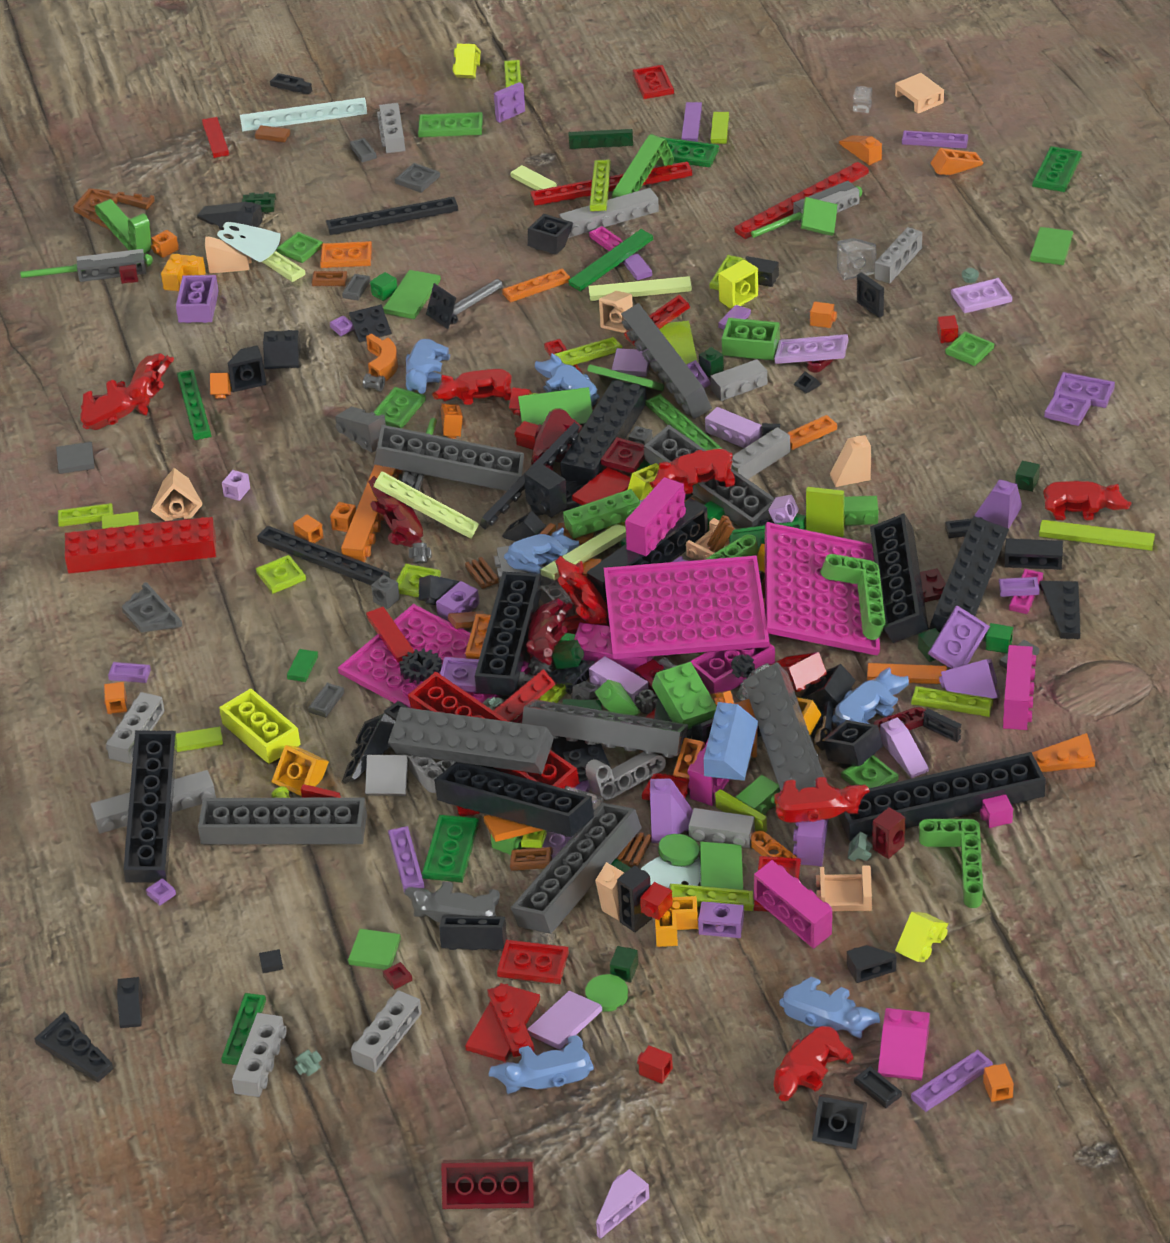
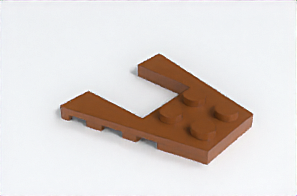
[73,188,155,231]

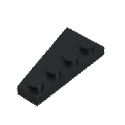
[1040,581,1081,639]
[34,1011,113,1083]

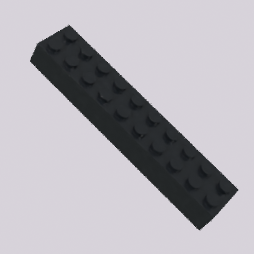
[838,752,1046,841]

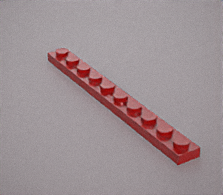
[530,162,692,206]
[734,162,869,239]

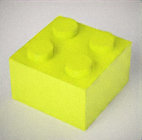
[718,260,758,309]

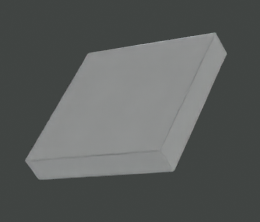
[365,755,408,796]

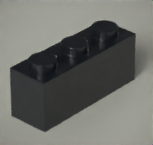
[1004,538,1063,570]
[617,865,653,933]
[439,916,507,951]

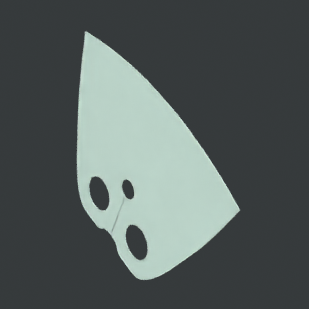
[217,222,280,262]
[641,856,700,888]

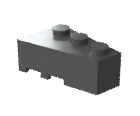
[335,406,386,453]

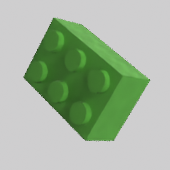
[722,318,780,360]
[652,662,717,729]

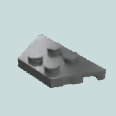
[122,582,182,632]

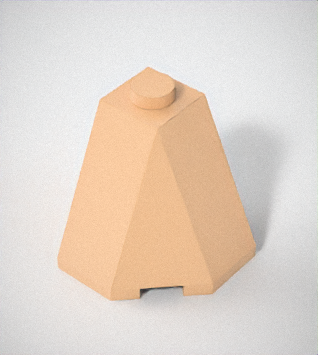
[205,236,252,274]
[599,291,633,333]
[830,435,871,487]
[151,468,203,521]
[595,862,624,921]

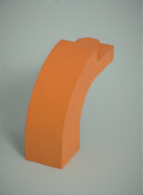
[366,334,398,382]

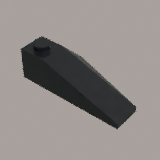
[197,202,263,238]
[342,713,395,784]

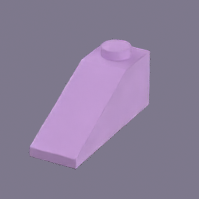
[880,717,929,779]
[596,1169,649,1239]

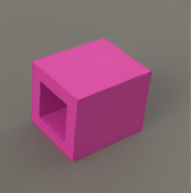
[980,795,1013,828]

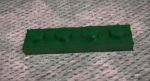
[568,129,633,149]

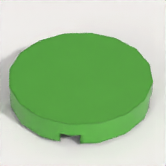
[658,834,700,866]
[585,974,628,1012]

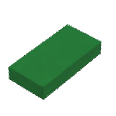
[287,649,318,682]

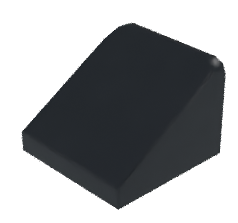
[794,371,821,393]

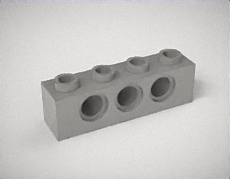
[377,103,405,153]
[875,227,922,284]
[106,692,165,764]
[351,990,422,1073]
[232,1013,286,1097]

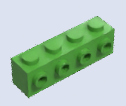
[563,489,640,539]

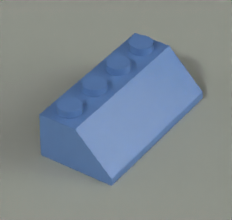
[704,702,758,781]

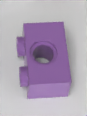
[436,581,479,621]
[698,902,744,938]

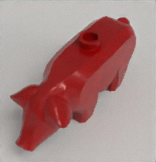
[131,353,174,416]
[432,369,512,405]
[80,375,151,430]
[650,449,735,494]
[1043,481,1131,521]
[554,556,609,625]
[774,777,870,823]
[774,1026,853,1101]

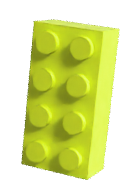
[219,689,301,764]

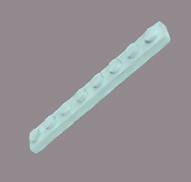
[240,97,367,132]

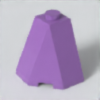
[974,479,1022,529]
[939,659,1000,698]
[650,779,693,843]

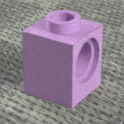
[222,470,250,501]
[768,495,799,524]

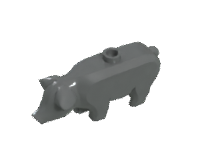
[404,881,500,923]

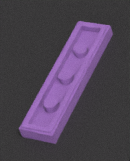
[682,102,702,142]
[902,130,968,148]
[388,826,424,892]
[911,1050,993,1112]

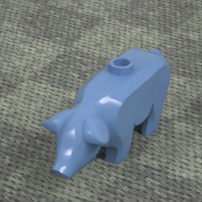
[406,339,450,394]
[535,353,600,406]
[504,527,579,574]
[832,667,909,727]
[779,977,880,1039]
[489,1035,594,1094]

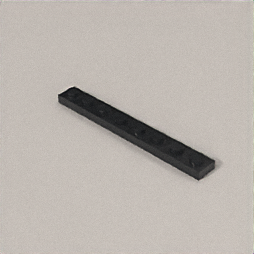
[326,197,458,235]
[480,422,580,530]
[257,526,390,585]

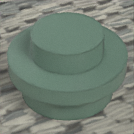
[962,268,979,283]

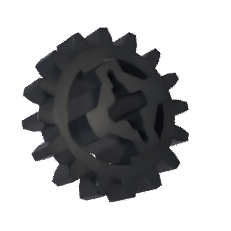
[400,648,442,684]

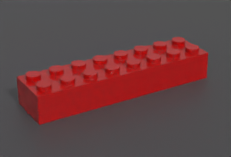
[65,517,216,574]

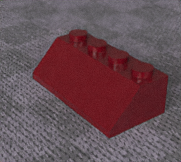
[441,1158,535,1209]

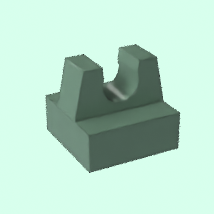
[848,832,873,862]

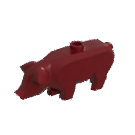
[531,408,582,470]
[369,476,423,547]
[527,598,572,665]

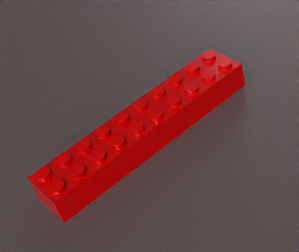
[408,672,580,791]

